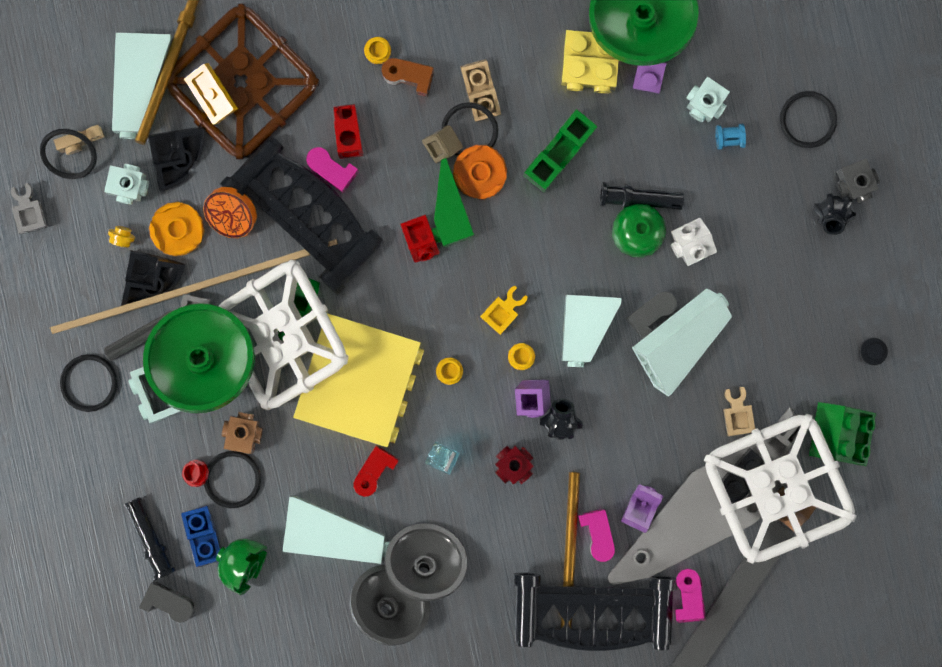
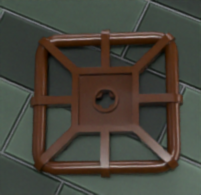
[166,4,319,160]

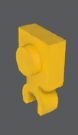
[480,286,528,335]

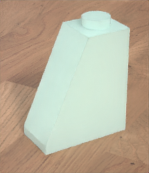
[562,295,621,368]

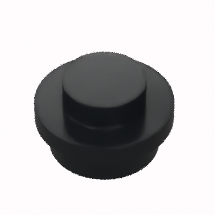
[860,338,888,365]

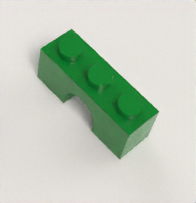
[523,109,598,193]

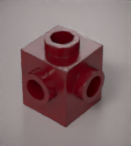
[495,445,534,485]

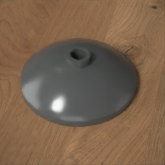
[385,523,467,601]
[350,565,430,646]

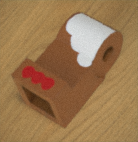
[382,58,434,97]

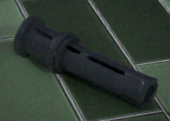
[600,182,684,210]
[124,497,176,581]

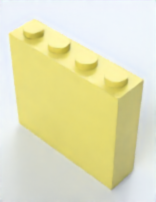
[293,313,424,447]

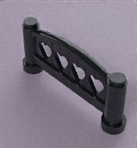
[219,137,383,295]
[513,573,677,651]

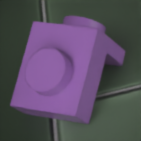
[633,62,666,93]
[621,485,663,533]

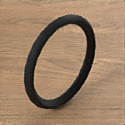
[780,91,837,148]
[441,102,499,156]
[40,129,97,179]
[60,354,117,412]
[204,451,261,509]

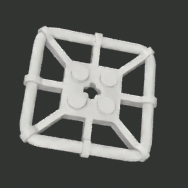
[218,259,349,411]
[704,413,857,564]

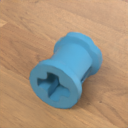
[715,123,746,150]

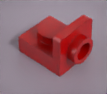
[400,214,440,263]

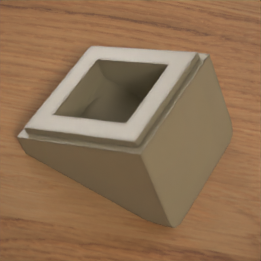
[421,125,463,163]

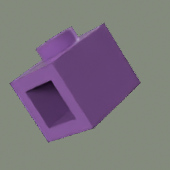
[515,380,551,418]

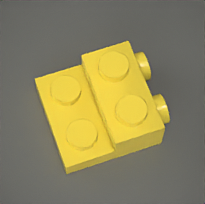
[561,30,619,94]

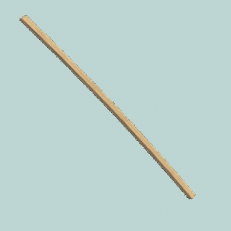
[50,239,338,334]

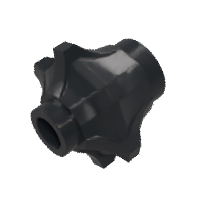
[813,193,856,235]
[540,399,583,440]

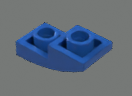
[181,506,221,567]

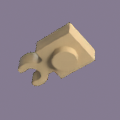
[53,125,104,155]
[723,387,755,436]

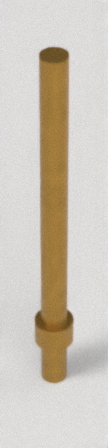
[135,0,199,145]
[559,472,580,629]

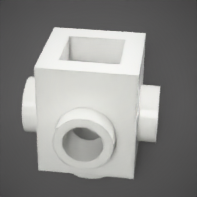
[671,218,717,266]

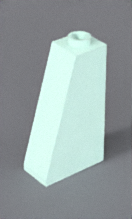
[112,33,173,139]
[632,289,732,396]
[283,496,390,564]

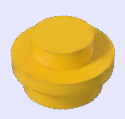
[364,37,391,64]
[108,226,135,248]
[508,343,535,370]
[436,358,463,385]

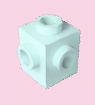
[686,77,730,122]
[104,164,149,205]

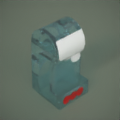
[425,441,460,475]

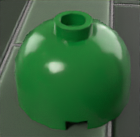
[612,204,666,258]
[216,539,267,595]

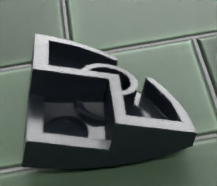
[147,127,204,192]
[120,250,185,306]

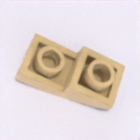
[460,59,501,122]

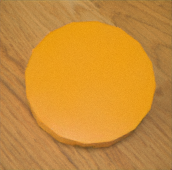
[149,202,205,257]

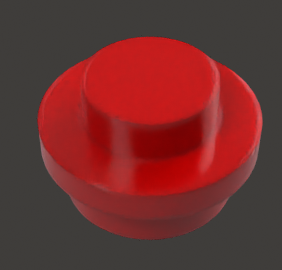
[182,460,209,487]

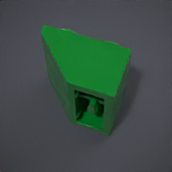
[809,402,876,467]

